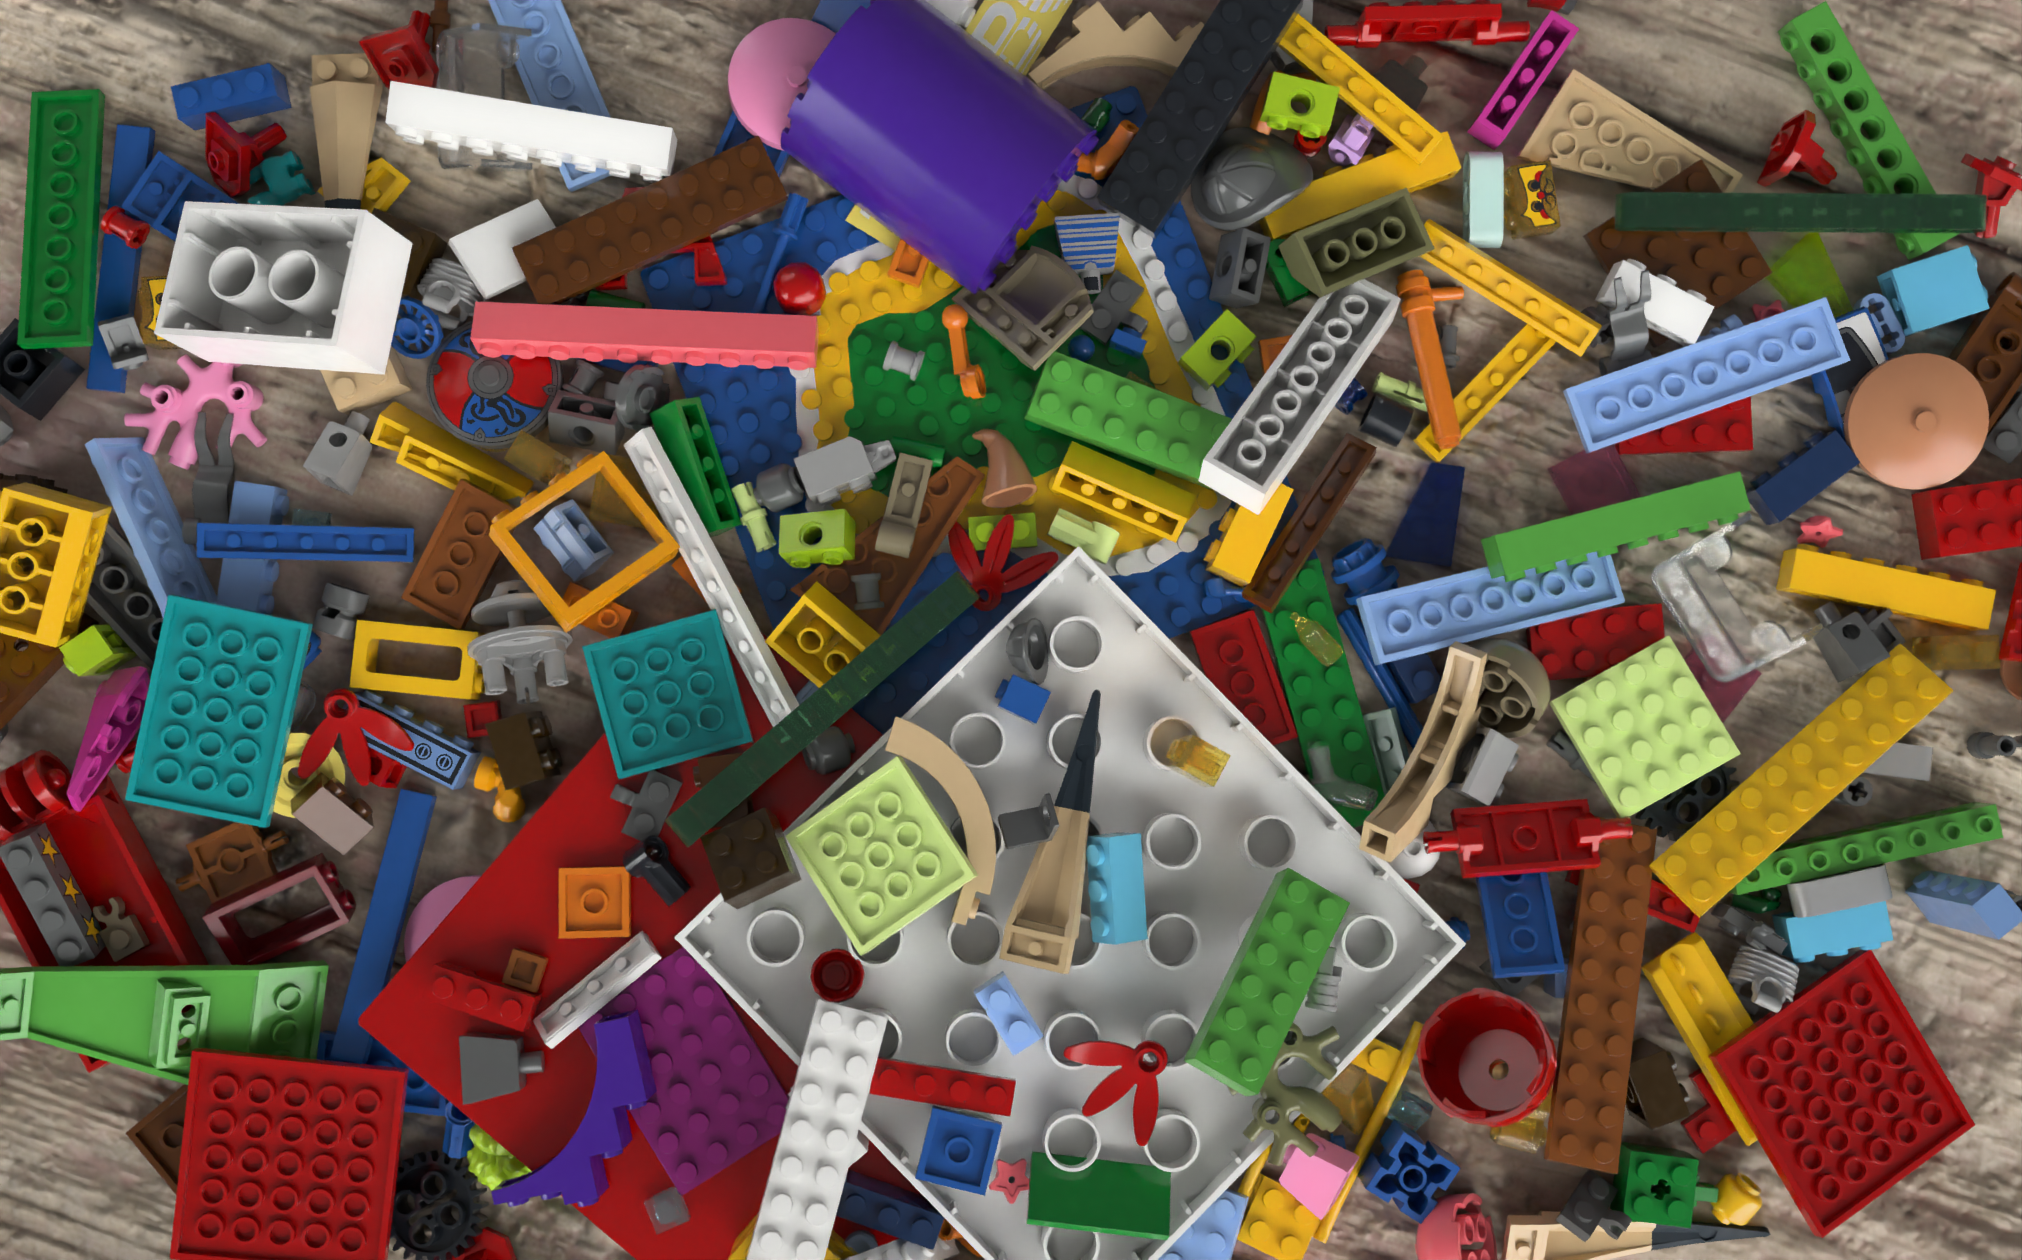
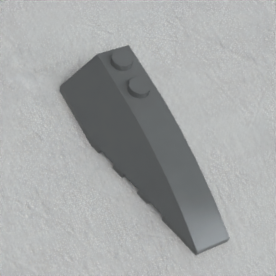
[86,521,163,670]

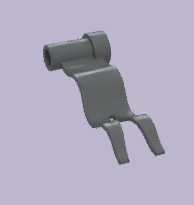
[1599,270,1652,376]
[182,412,234,545]
[1967,732,2022,759]

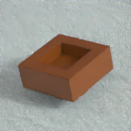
[502,948,549,993]

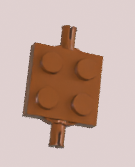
[176,822,289,903]

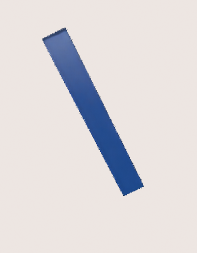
[86,124,156,394]
[330,789,437,1064]

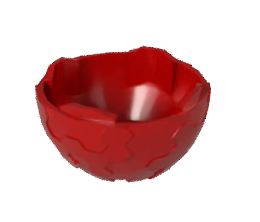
[1416,987,1557,1127]

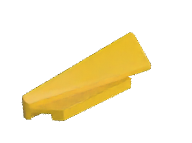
[369,402,534,500]

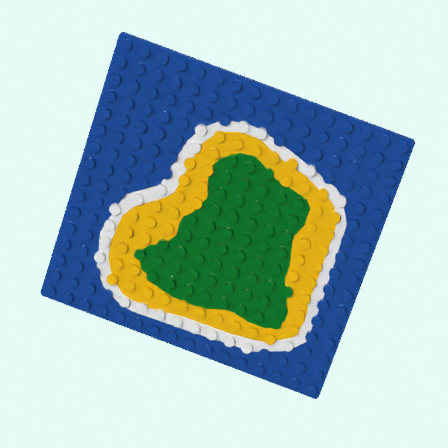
[640,86,1325,735]

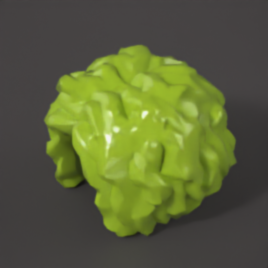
[467,1123,531,1191]

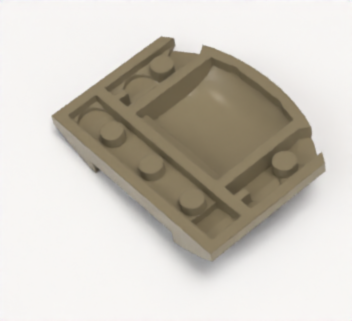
[952,244,1094,370]

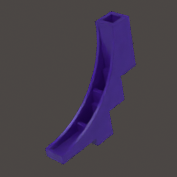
[491,1009,657,1207]

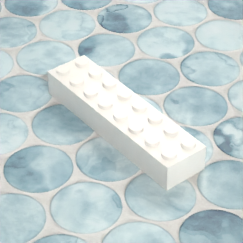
[385,81,677,183]
[1198,279,1401,515]
[746,999,888,1260]

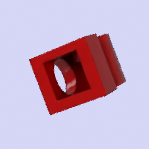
[347,747,407,789]

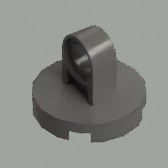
[603,364,670,432]

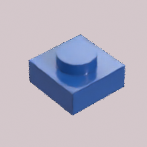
[1109,327,1147,360]

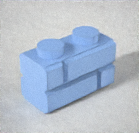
[533,499,614,582]
[973,971,1043,1056]

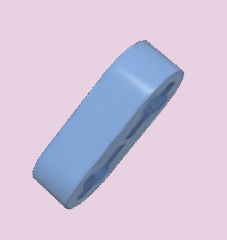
[1853,293,1905,355]

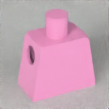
[1279,1133,1359,1220]

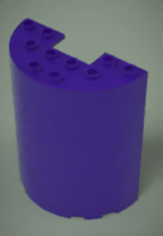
[781,0,1099,295]

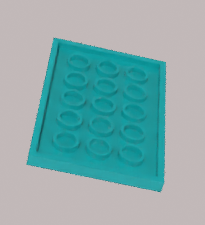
[125,595,313,828]

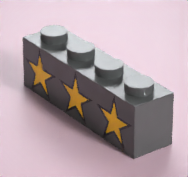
[0,822,106,966]

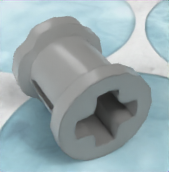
[883,341,925,381]

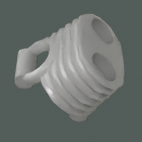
[417,258,484,331]
[1726,945,1800,1015]

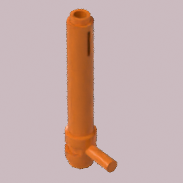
[1396,270,1464,449]

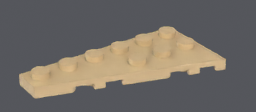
[1516,69,1743,199]

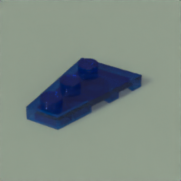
[1385,462,1465,567]

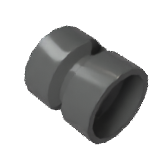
[312,582,370,640]

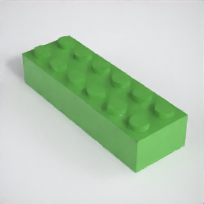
[1024,351,1232,490]
[1183,868,1350,1096]

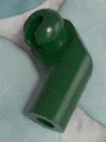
[1731,888,1782,914]

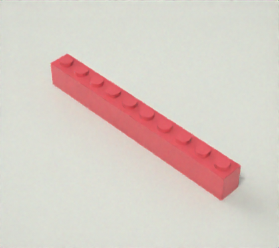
[470,301,819,370]

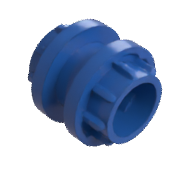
[1331,538,1400,607]

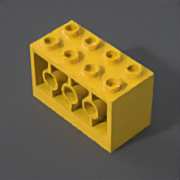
[0,482,112,647]

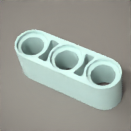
[1463,151,1504,248]

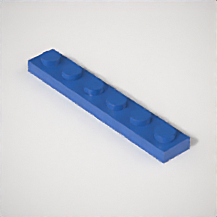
[197,523,414,562]

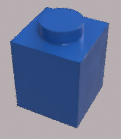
[995,674,1051,724]

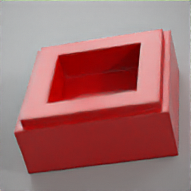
[463,700,502,738]

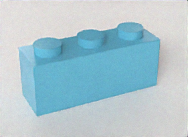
[1086,832,1148,945]
[1772,901,1893,963]

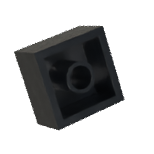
[0,318,85,421]

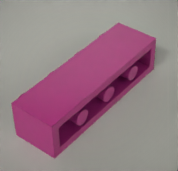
[1467,10,1579,150]

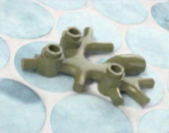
[1226,1023,1343,1166]

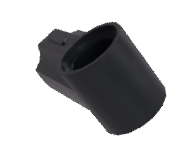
[623,835,691,906]

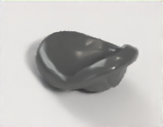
[1191,127,1313,231]

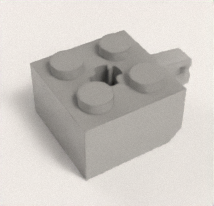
[794,436,897,506]

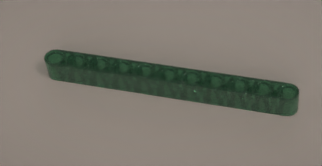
[1614,192,1987,233]
[664,571,981,848]

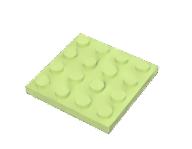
[1549,635,1741,818]
[785,756,978,956]

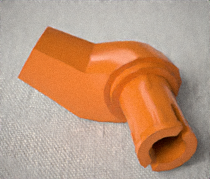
[1076,120,1139,180]

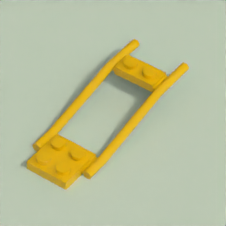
[1237,1020,1424,1260]

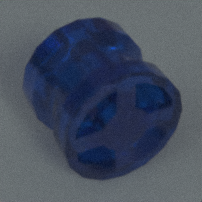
[1335,378,1368,415]

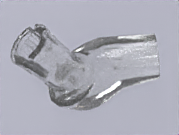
[1307,745,1378,811]

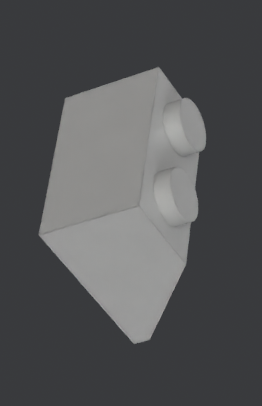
[1446,727,1519,806]

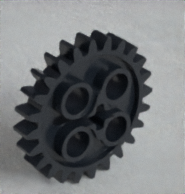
[1635,761,1740,841]
[390,1150,489,1260]

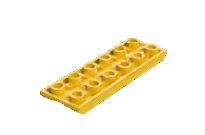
[1641,932,1758,1146]

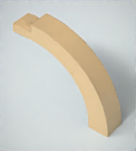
[885,717,996,926]

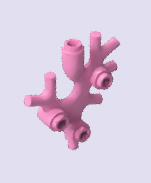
[124,355,267,470]

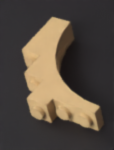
[1028,1,1204,90]
[1359,641,1487,863]

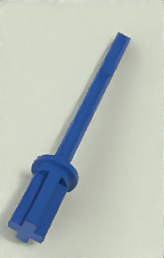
[752,193,808,314]

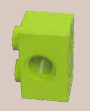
[1260,71,1340,138]
[1178,309,1257,391]
[779,509,856,568]
[59,625,137,677]

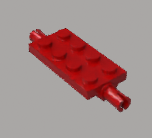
[1324,0,1530,48]
[1423,799,1633,878]

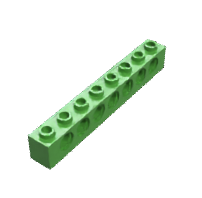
[1778,1,1959,260]
[1729,802,2004,895]

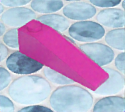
[67,666,150,812]

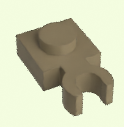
[93,896,151,962]

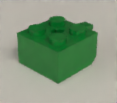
[1610,1142,1719,1228]

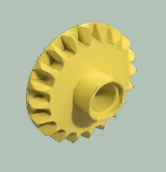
[273,731,346,818]

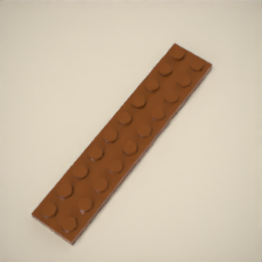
[1544,817,1657,1174]

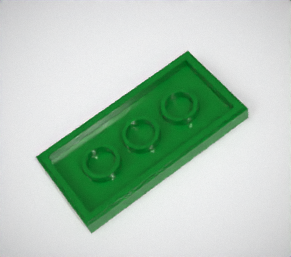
[1026,1151,1171,1240]

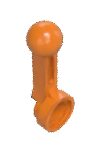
[942,304,986,399]

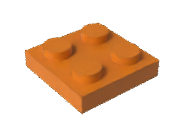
[559,866,631,938]

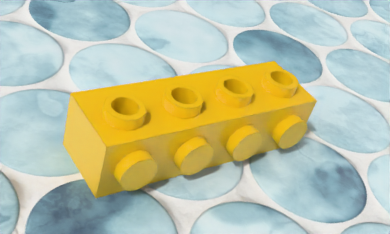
[1051,441,1196,543]

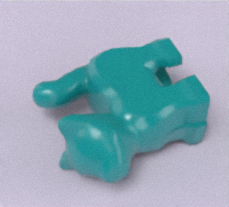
[248,151,316,206]

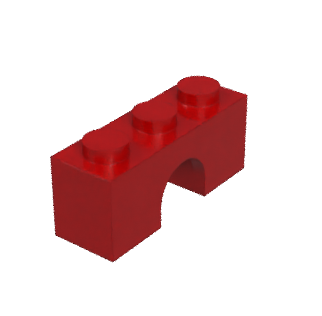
[422,961,543,1032]

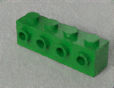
[650,397,742,537]

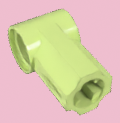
[1047,508,1120,564]

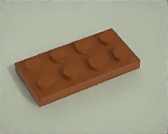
[401,479,517,630]

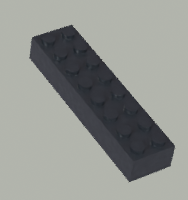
[1097,0,1304,239]

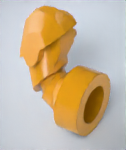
[474,756,525,822]

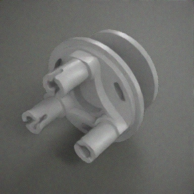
[467,580,573,704]

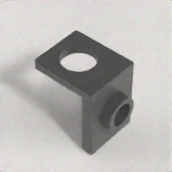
[998,793,1059,849]

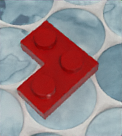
[1680,1068,1737,1154]

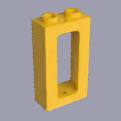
[349,620,487,700]

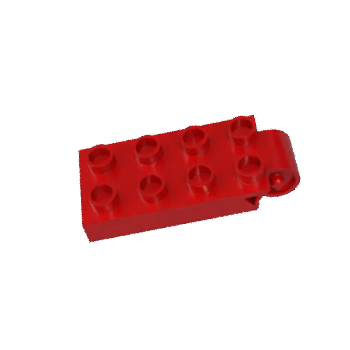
[0,749,209,1073]

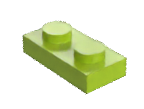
[968,512,1038,551]

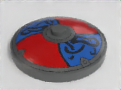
[426,321,564,449]

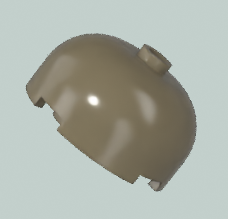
[1468,638,1551,738]

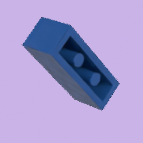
[171,63,292,131]

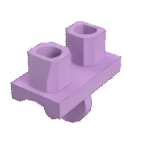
[1328,113,1375,166]

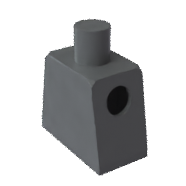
[1813,601,1890,683]
[459,1032,545,1105]

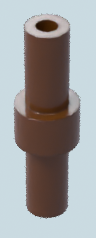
[430,0,451,55]

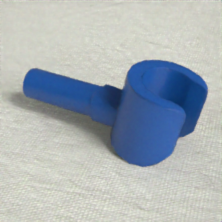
[1204,577,1245,598]

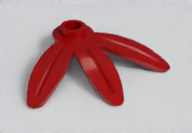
[948,514,1059,611]
[298,688,414,786]
[1063,1040,1168,1146]

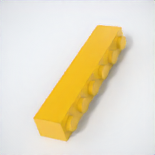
[1259,131,1461,242]
[1776,544,1996,631]

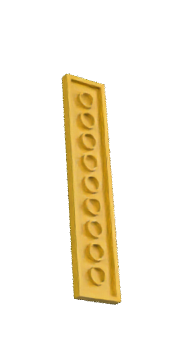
[1649,643,1954,918]

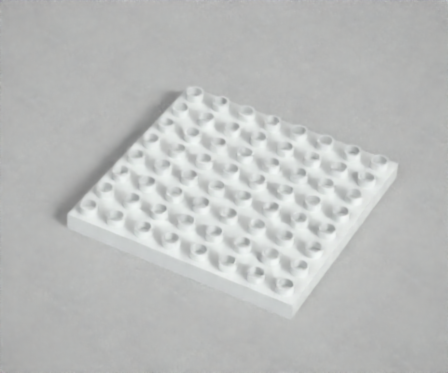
[674,546,1466,1260]

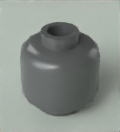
[753,463,806,513]
[802,726,855,775]

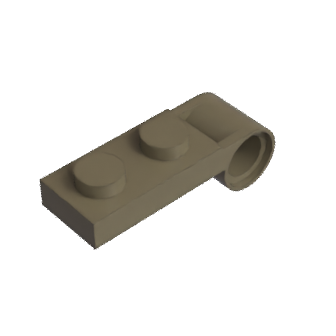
[875,453,933,558]

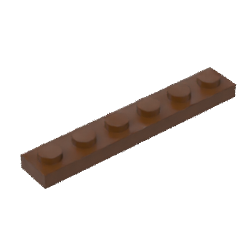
[1242,433,1377,613]

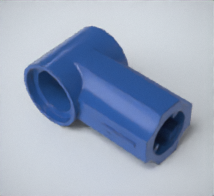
[442,1101,475,1159]

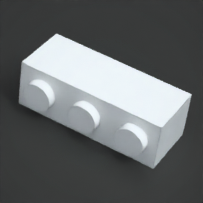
[1595,259,1714,346]

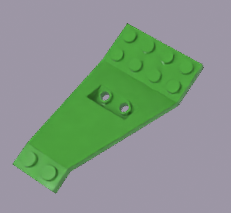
[0,960,329,1085]

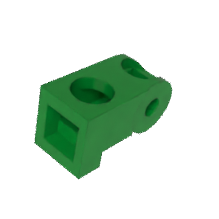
[1265,238,1313,307]

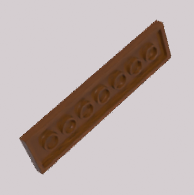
[512,136,788,305]

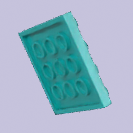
[582,609,754,780]

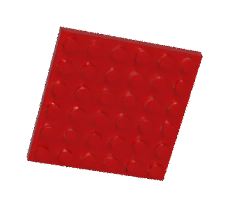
[1708,950,1975,1238]
[170,1048,409,1260]

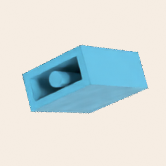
[1877,245,1990,337]

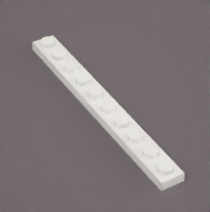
[624,427,811,743]

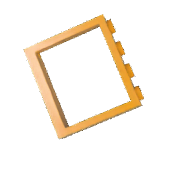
[489,451,680,633]

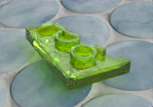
[1765,227,1853,318]

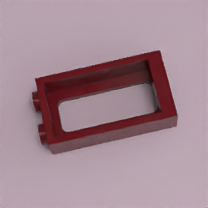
[202,853,356,965]

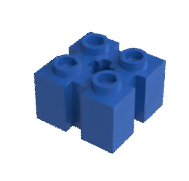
[1358,1119,1461,1224]

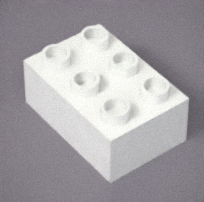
[154,201,413,375]

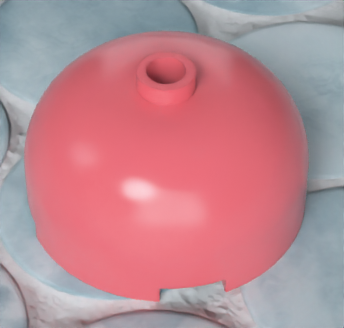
[1415,1193,1497,1260]

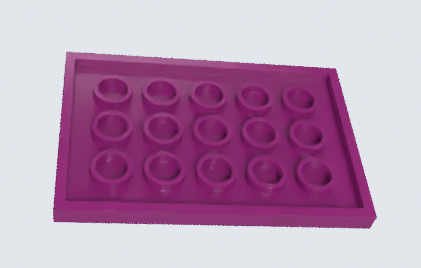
[578,947,790,1196]

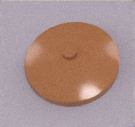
[1844,353,1989,490]

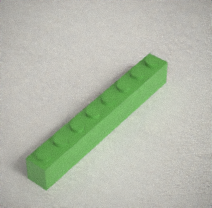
[1481,471,1751,582]

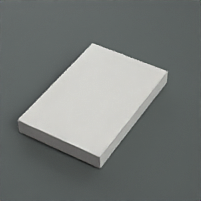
[448,199,556,300]

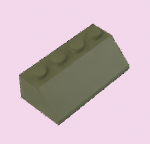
[1278,187,1435,298]

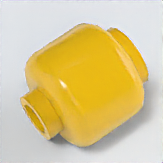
[1710,1173,1762,1226]

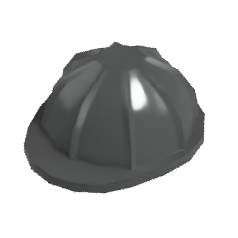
[1006,618,1048,685]

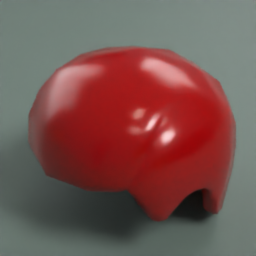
[773,262,826,316]
[810,948,865,1003]

